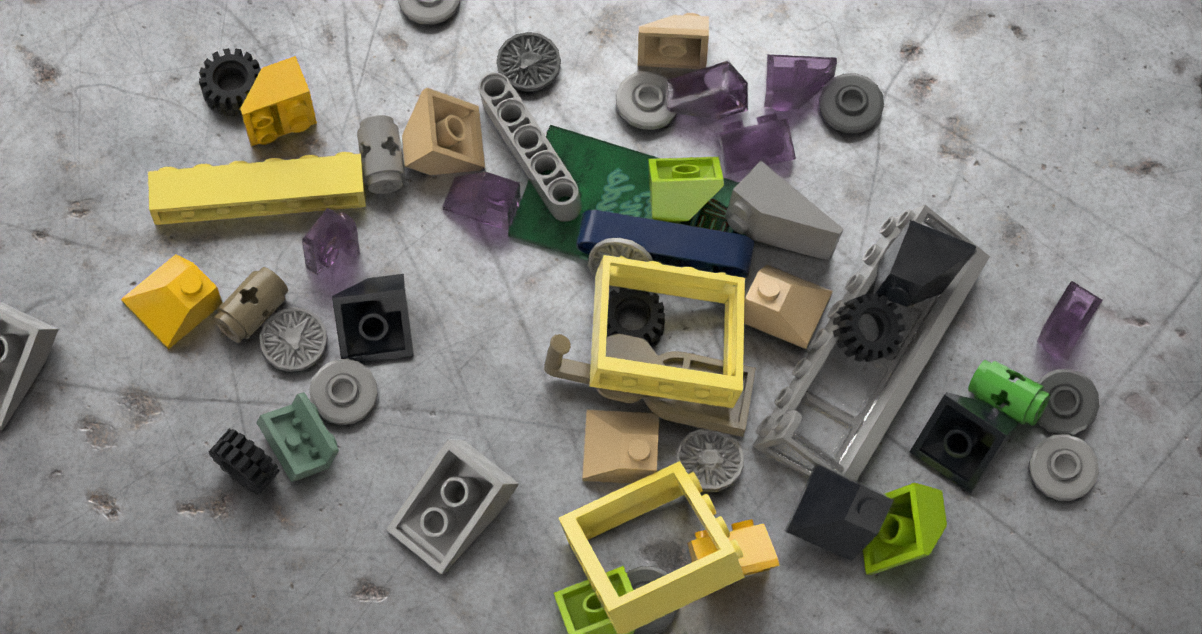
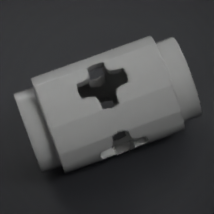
[357,115,405,194]

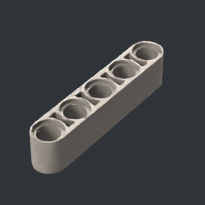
[478,72,582,221]

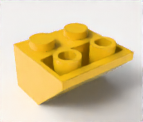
[240,56,317,147]

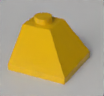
[121,254,223,350]

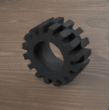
[199,48,261,116]
[607,287,665,346]
[833,293,905,362]
[209,428,280,495]

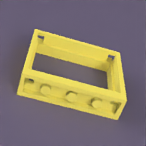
[589,255,745,408]
[559,461,745,634]

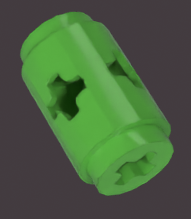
[968,359,1050,426]

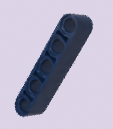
[576,210,754,279]

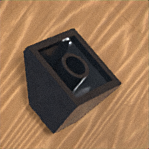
[874,220,976,307]
[332,274,414,363]
[909,392,1019,493]
[784,463,893,561]

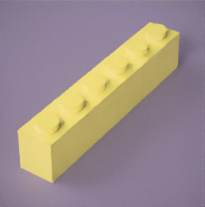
[148,152,366,225]

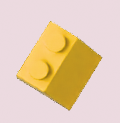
[687,519,780,576]

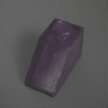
[764,54,837,111]
[666,61,748,120]
[443,172,521,231]
[1037,280,1103,361]

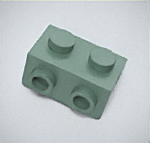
[256,392,339,482]

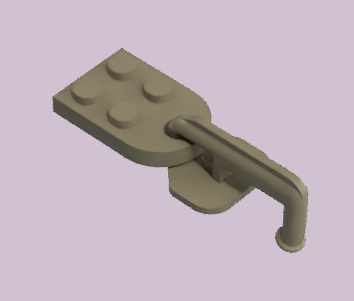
[544,334,756,437]

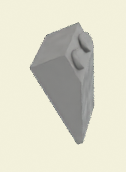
[725,161,844,261]
[0,302,59,430]
[386,439,519,575]

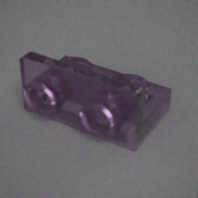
[715,113,796,174]
[302,208,360,275]

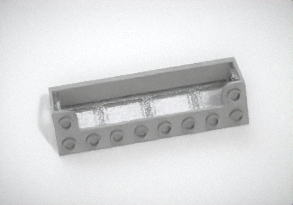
[752,205,990,481]

